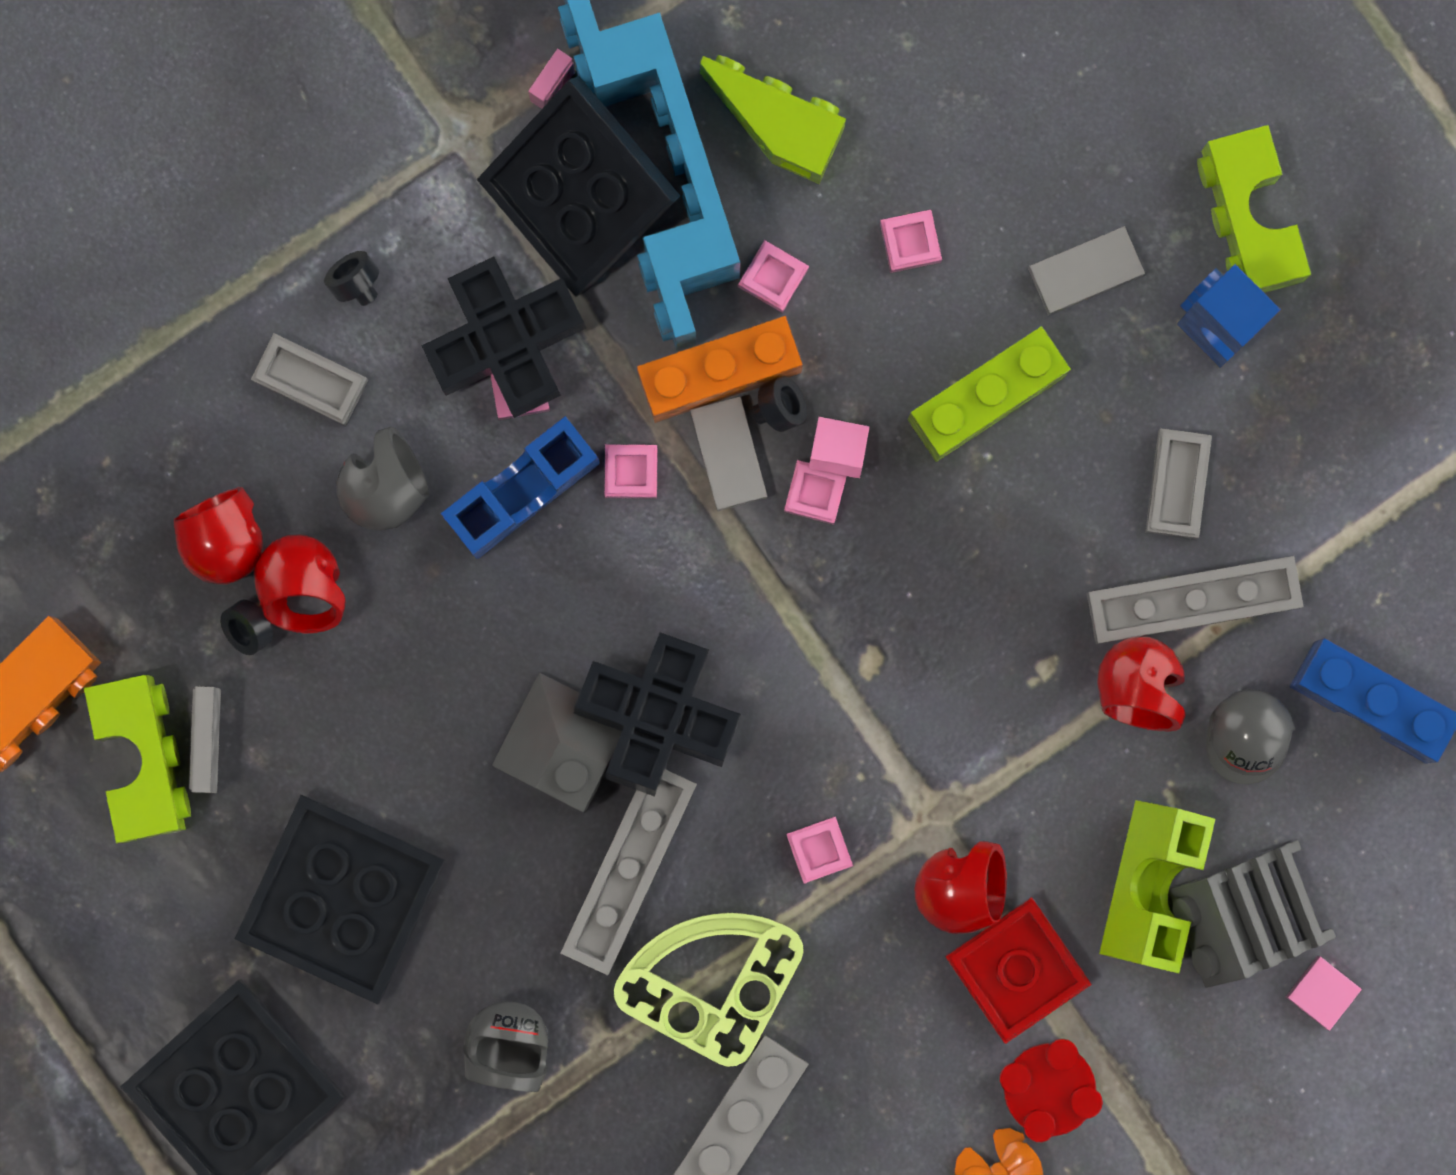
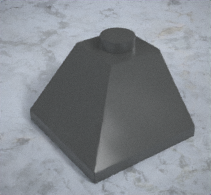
[492,673,622,813]

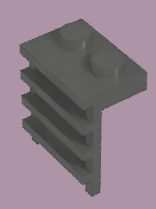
[1168,840,1336,988]

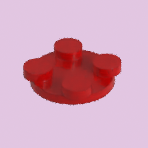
[999,1039,1103,1142]

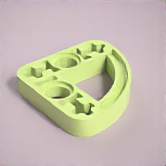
[614,913,803,1067]

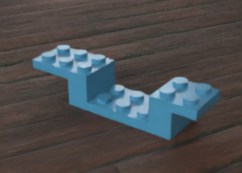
[558,0,740,352]

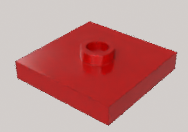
[944,897,1092,1044]

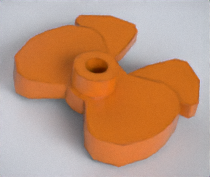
[954,1128,1044,1175]

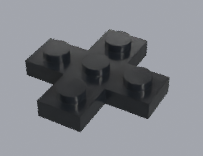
[421,256,586,418]
[574,632,741,797]

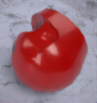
[173,487,263,585]
[254,534,346,633]
[1097,636,1186,732]
[914,841,1007,934]

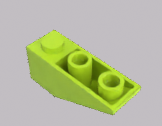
[700,55,846,184]

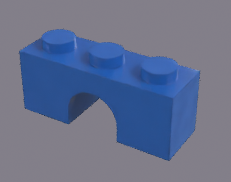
[1177,264,1281,368]
[441,416,600,559]
[1289,638,1456,764]

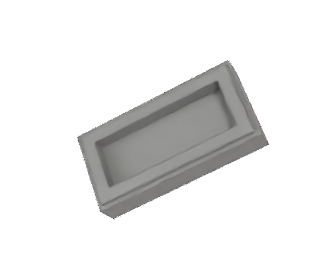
[1028,226,1145,316]
[251,333,368,426]
[690,397,767,511]
[1145,428,1212,539]
[189,686,221,793]

